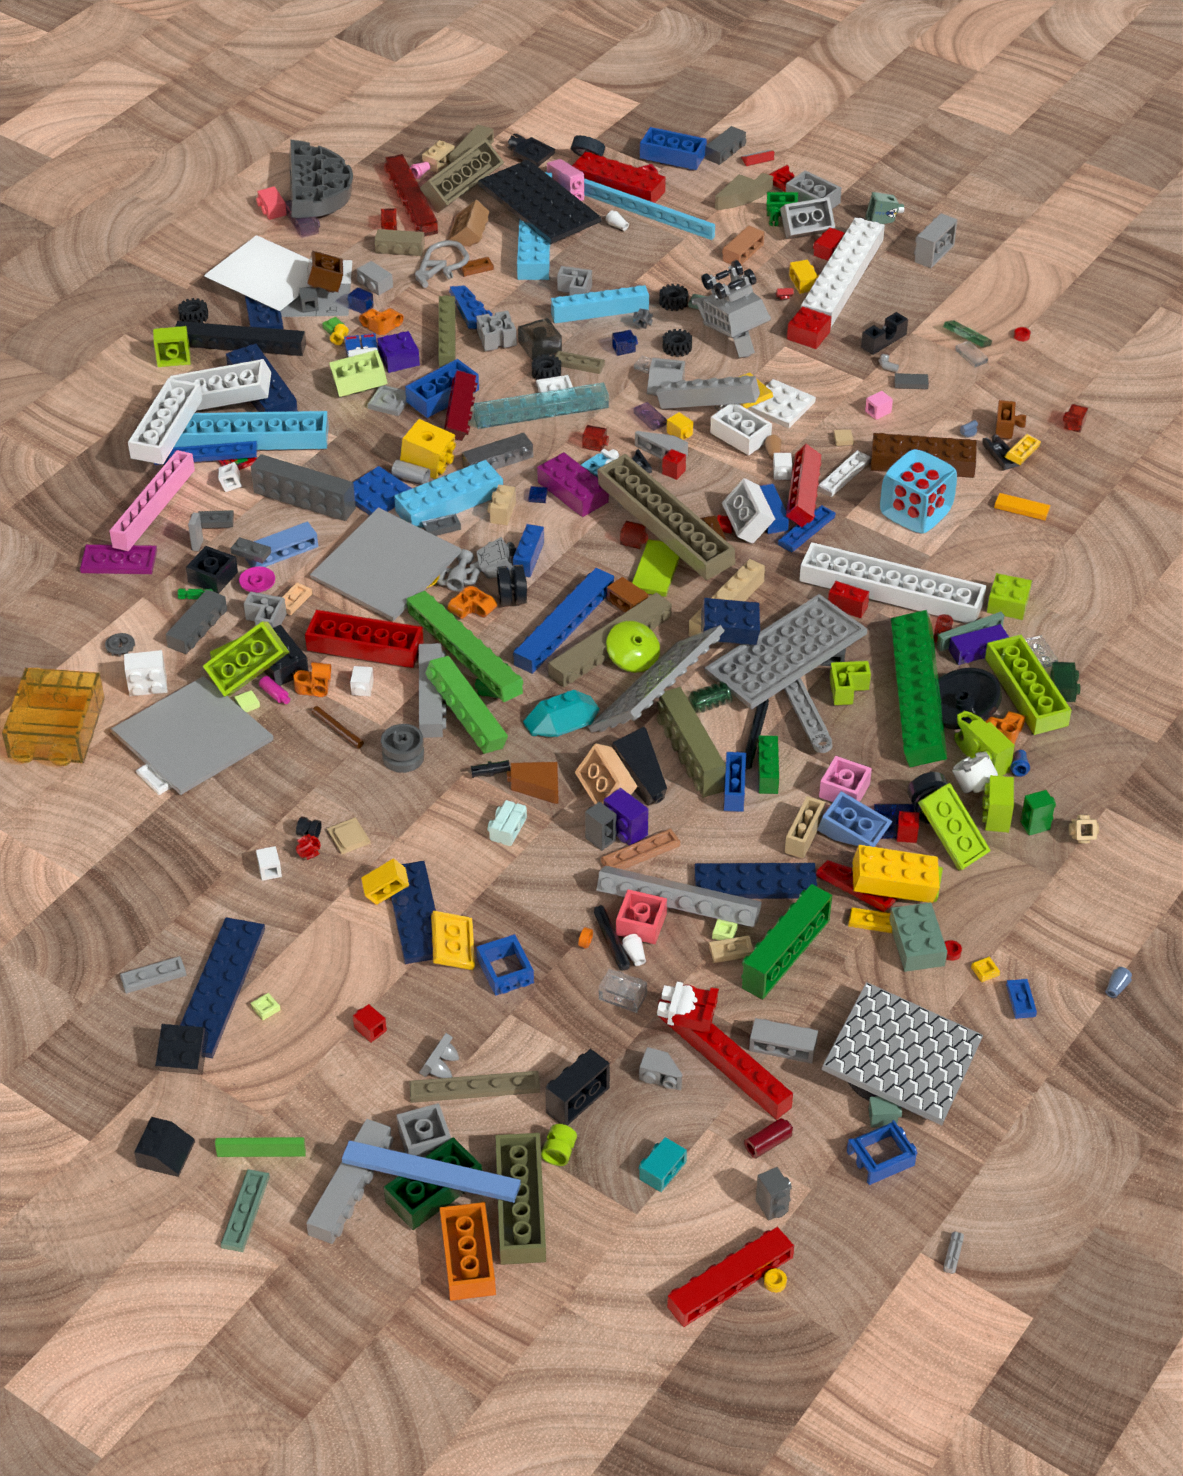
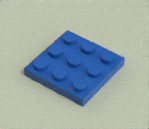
[353,466,412,515]

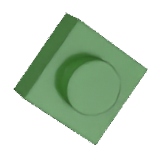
[322,317,345,335]

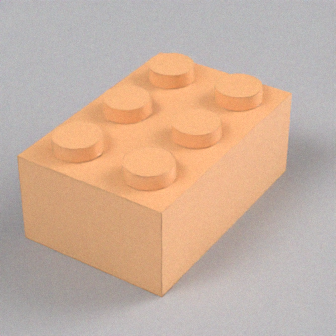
[575,744,637,804]

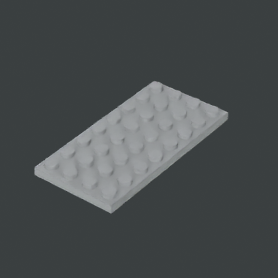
[705,594,867,709]
[588,625,724,733]

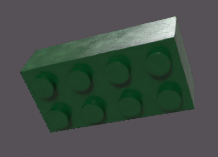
[384,1137,482,1230]

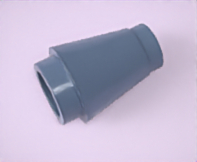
[1105,967,1132,998]

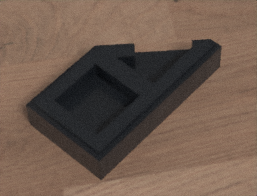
[631,449,652,473]

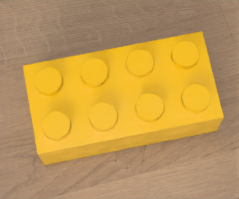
[853,845,940,903]

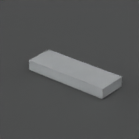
[120,956,187,994]

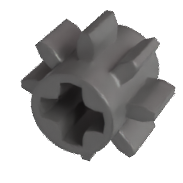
[633,308,653,329]

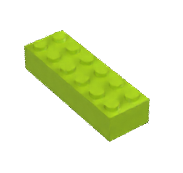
[985,634,1072,735]

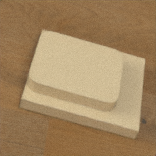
[327,817,371,855]

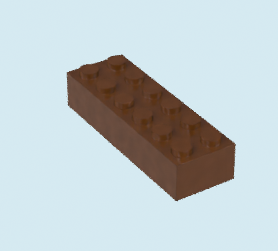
[870,433,977,478]

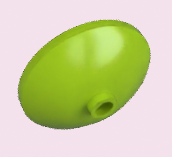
[606,621,660,673]

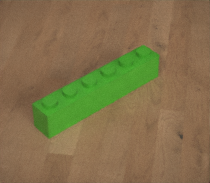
[425,656,508,754]

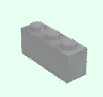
[749,1018,818,1063]

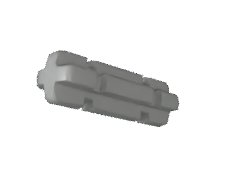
[943,1231,964,1274]

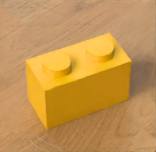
[789,259,819,294]
[361,858,409,905]

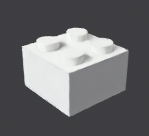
[124,650,167,696]

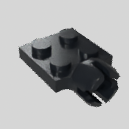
[508,133,555,167]

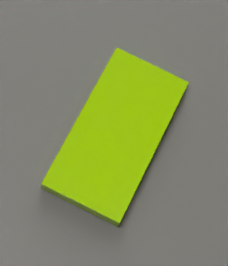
[632,539,680,597]
[918,783,991,871]

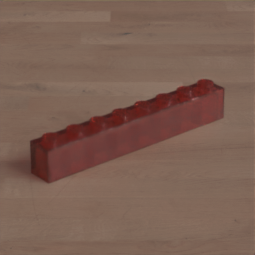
[384,154,438,237]

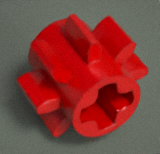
[296,834,321,860]

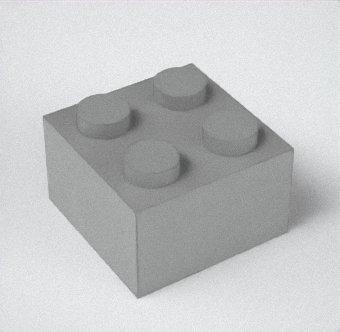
[397,1103,451,1157]

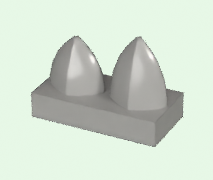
[419,1033,459,1078]

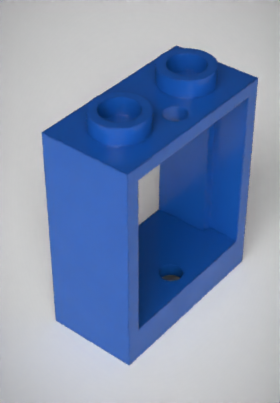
[476,934,534,996]

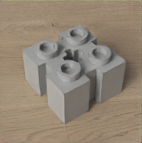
[476,311,517,351]

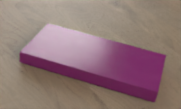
[80,544,157,574]

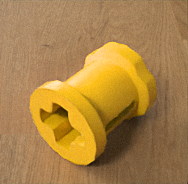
[330,324,349,345]

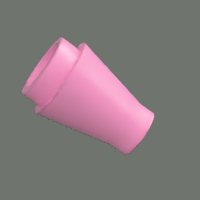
[409,162,430,179]

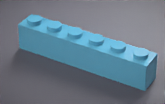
[551,285,649,323]

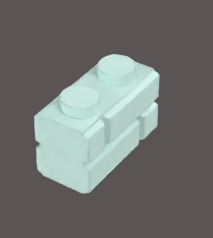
[487,800,527,846]

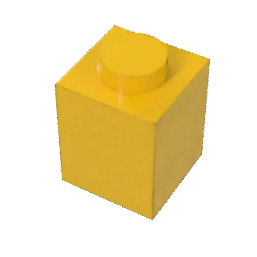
[667,412,693,440]

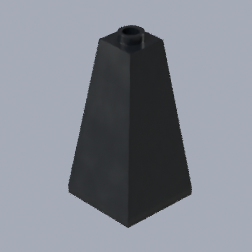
[611,726,667,806]

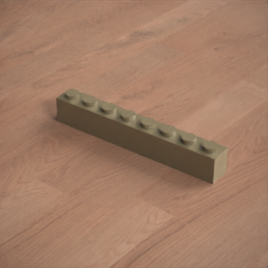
[548,593,672,687]

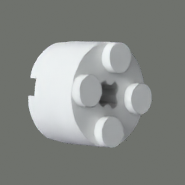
[952,752,998,793]

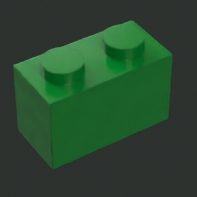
[1020,790,1056,836]

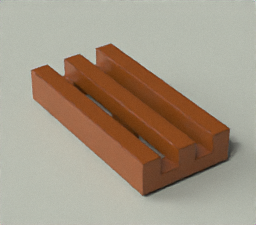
[459,257,494,277]

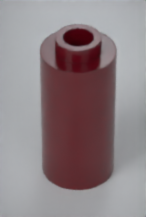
[744,1118,793,1159]

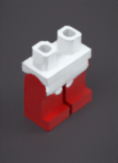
[657,982,719,1034]

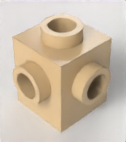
[1069,815,1099,843]

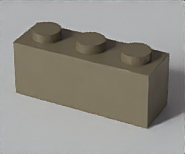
[375,229,425,256]

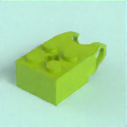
[954,711,1015,776]

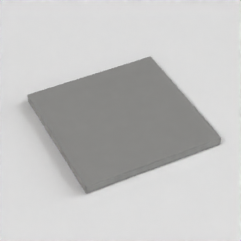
[310,507,461,621]
[111,676,274,795]

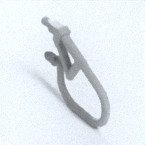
[415,240,469,288]

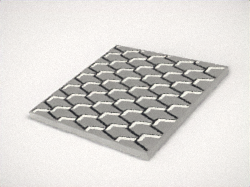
[821,982,983,1125]

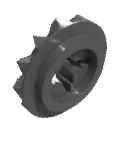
[105,633,135,656]

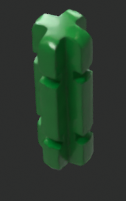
[177,588,213,600]

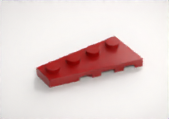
[816,860,899,912]

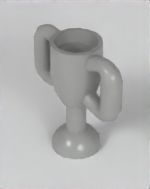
[437,549,480,591]

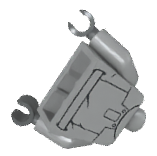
[470,537,516,579]

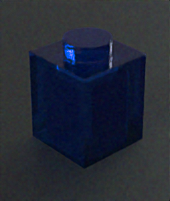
[347,287,374,314]
[612,329,638,356]

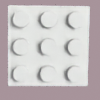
[747,379,816,429]

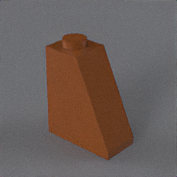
[507,762,559,804]

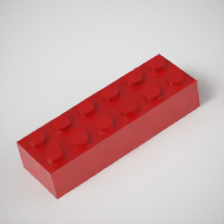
[572,151,666,203]
[305,609,424,668]

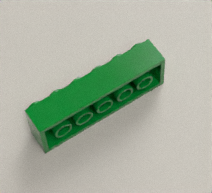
[741,884,832,1000]

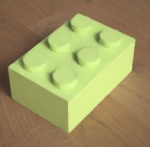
[329,350,388,397]

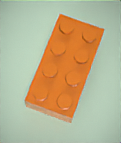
[440,1202,496,1301]

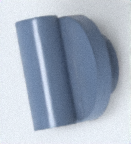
[960,420,978,437]

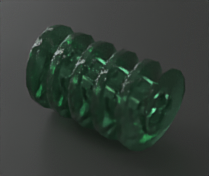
[689,681,732,713]

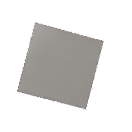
[367,385,407,416]

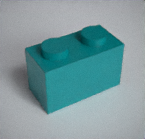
[638,1137,687,1192]

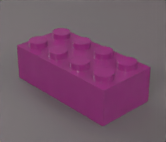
[537,452,609,517]

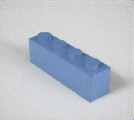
[245,521,318,567]

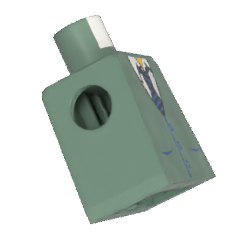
[865,192,904,224]

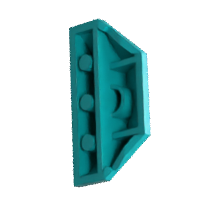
[523,690,600,737]

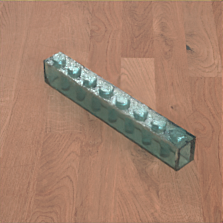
[473,382,609,429]

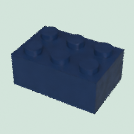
[701,598,760,645]

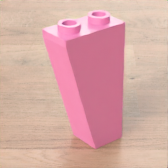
[547,159,584,201]

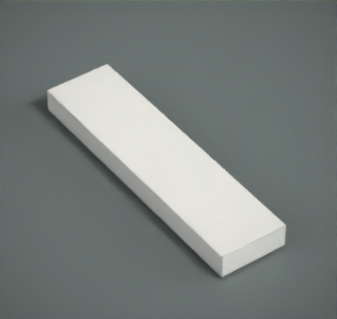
[817,450,871,497]

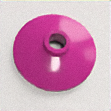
[239,566,276,593]

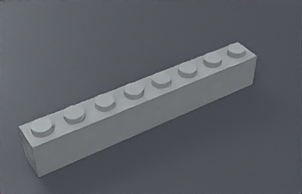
[596,865,762,927]

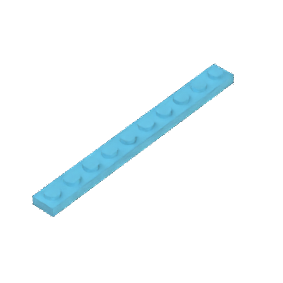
[584,179,715,240]

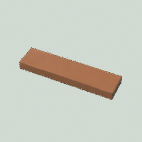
[601,828,681,870]

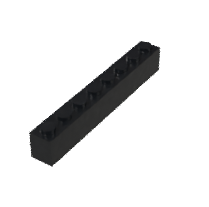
[175,321,306,356]

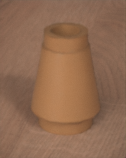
[765,434,782,460]

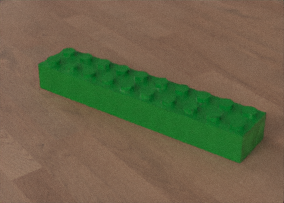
[891,610,947,767]

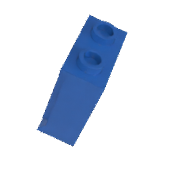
[847,1120,917,1185]

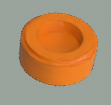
[578,927,593,949]

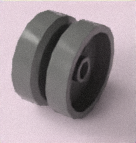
[381,724,425,773]

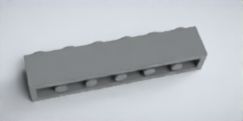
[656,375,760,409]
[419,643,446,738]
[306,1119,393,1244]

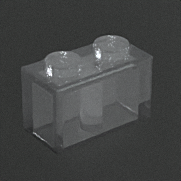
[599,969,647,1013]

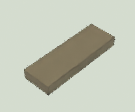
[555,351,605,374]

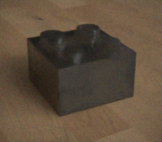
[518,318,562,360]

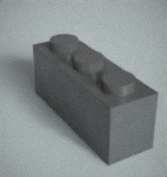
[705,126,747,165]

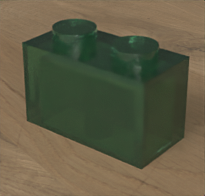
[1050,662,1081,702]

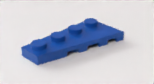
[449,285,492,329]

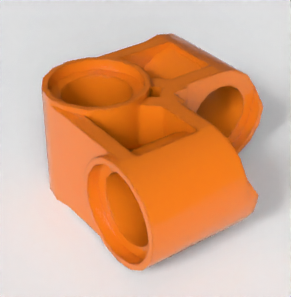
[359,308,404,335]
[447,586,497,619]
[294,662,331,697]
[985,711,1026,744]

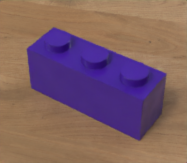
[949,624,1009,665]

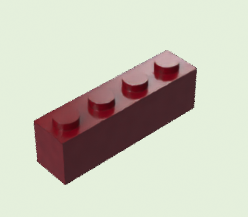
[444,370,478,441]

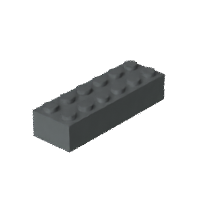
[251,454,356,521]

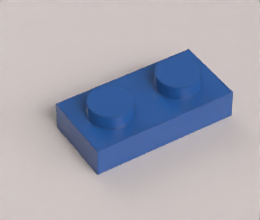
[1006,979,1037,1019]

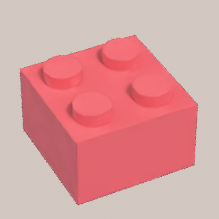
[616,889,667,945]

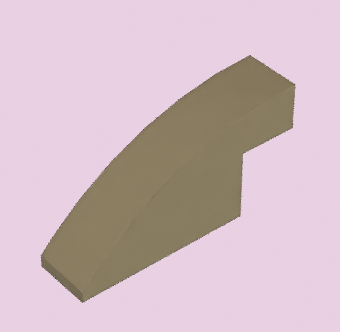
[715,173,773,210]

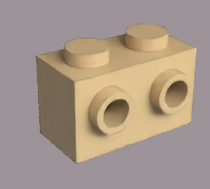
[422,140,455,173]
[488,485,516,526]

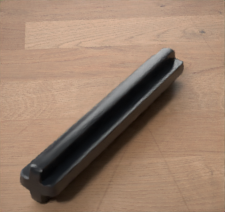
[594,905,630,971]

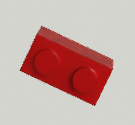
[813,227,845,261]
[828,581,870,618]

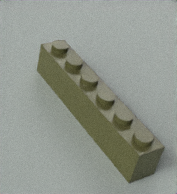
[439,295,456,368]

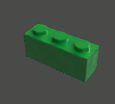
[758,735,779,794]

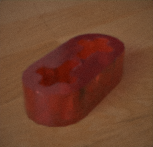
[933,614,953,643]

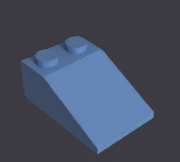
[817,791,892,847]

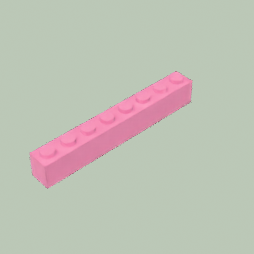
[110,450,195,551]

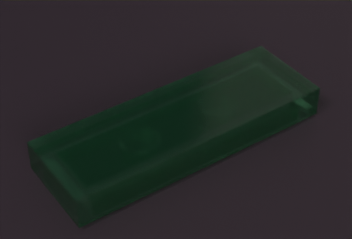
[943,320,992,347]

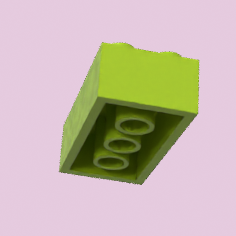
[203,621,289,697]

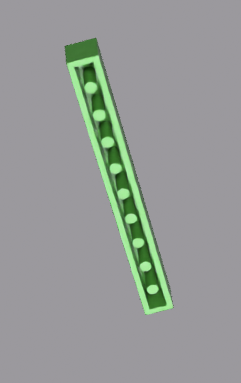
[406,591,523,702]

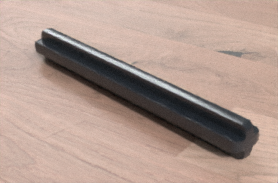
[744,699,769,770]

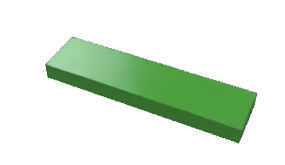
[215,1137,306,1157]

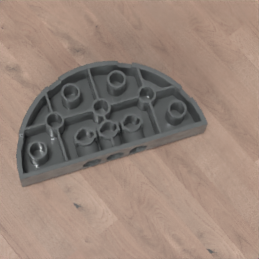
[289,139,353,219]

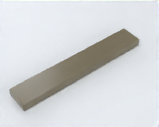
[409,1071,540,1103]

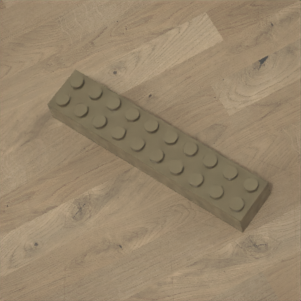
[597,454,735,581]

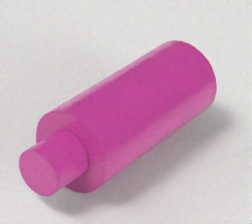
[259,676,290,704]

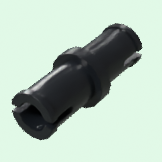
[471,760,511,778]

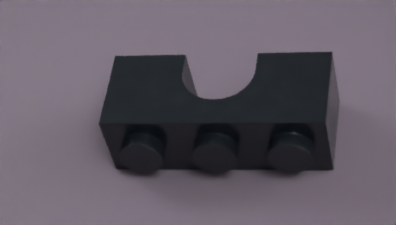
[861,312,908,355]

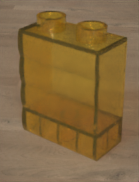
[2,667,105,766]

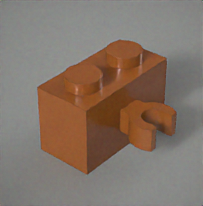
[995,400,1027,439]

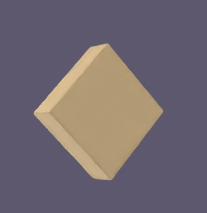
[834,429,853,446]

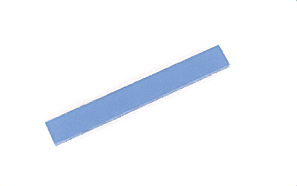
[342,1140,521,1203]

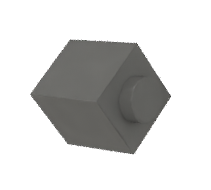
[299,287,319,313]

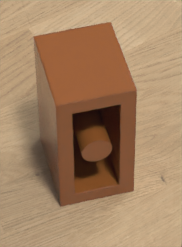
[607,577,648,613]

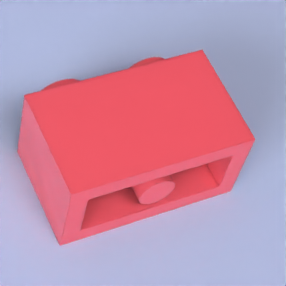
[256,186,287,220]

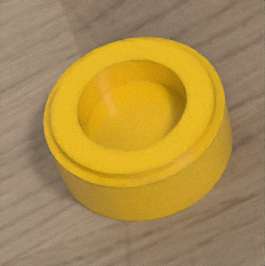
[764,1268,787,1293]

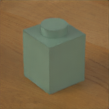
[868,1097,902,1128]

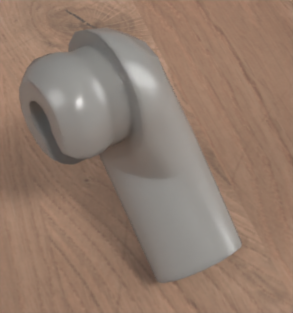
[879,354,899,373]

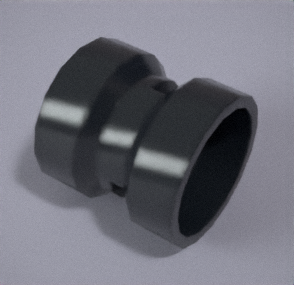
[296,816,322,838]

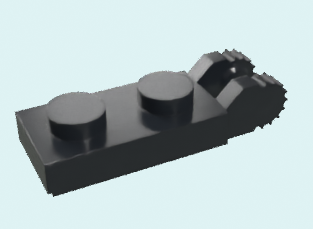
[982,435,1020,470]

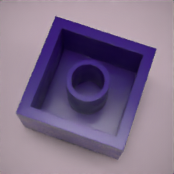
[377,331,420,373]
[604,787,649,845]

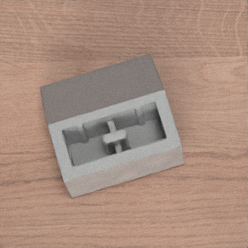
[647,358,685,395]

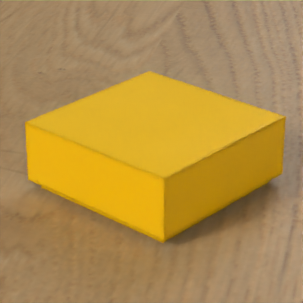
[971,956,1000,983]

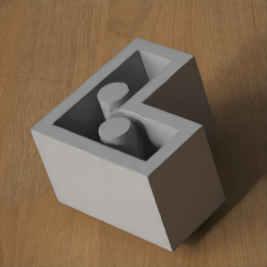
[557,266,592,296]
[244,592,287,628]

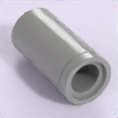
[392,460,430,485]

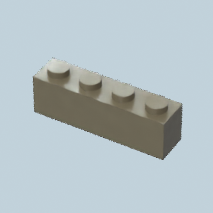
[448,125,494,164]

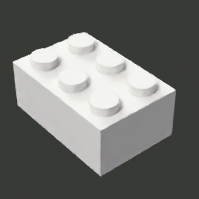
[710,404,772,455]
[722,478,775,544]

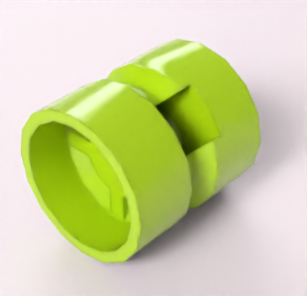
[541,1124,577,1166]

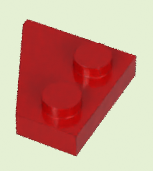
[769,165,795,192]

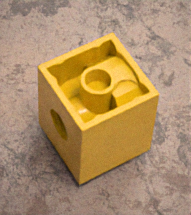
[400,419,456,479]

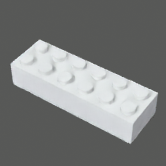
[170,359,271,410]
[128,378,202,464]

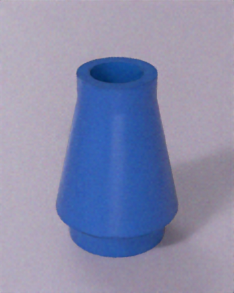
[1011,750,1030,777]

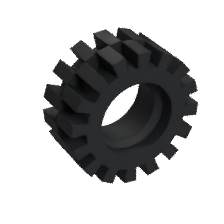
[659,283,688,311]
[178,298,208,323]
[663,329,692,357]
[531,354,561,380]

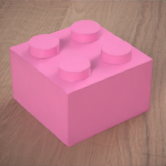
[819,756,872,802]

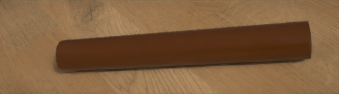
[312,706,364,749]

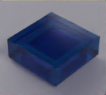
[528,486,548,503]

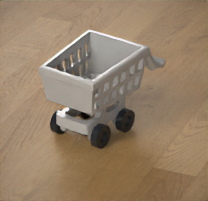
[691,260,771,338]

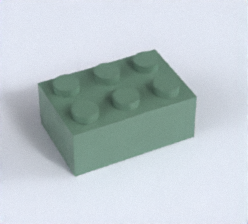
[890,902,947,972]

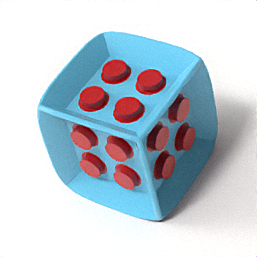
[880,449,957,534]

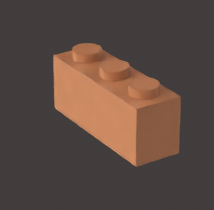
[722,226,765,265]

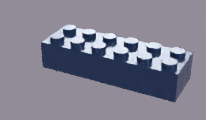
[226,344,298,412]

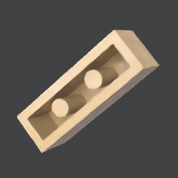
[785,796,825,859]

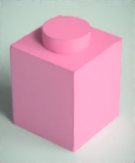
[865,391,893,420]

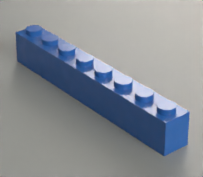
[513,568,614,674]

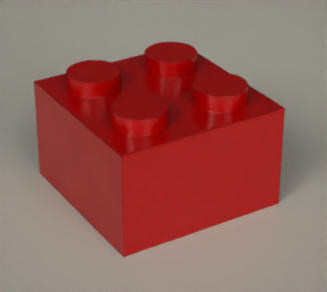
[787,306,832,349]

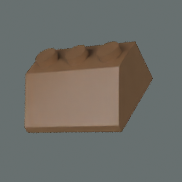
[447,199,490,247]

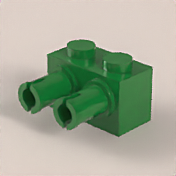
[766,192,798,226]

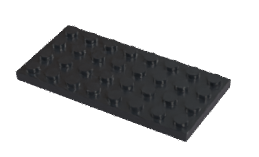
[478,159,601,244]

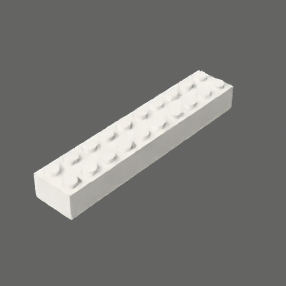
[801,218,885,327]
[800,542,986,623]

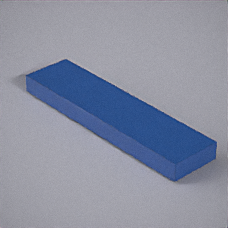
[778,505,836,553]

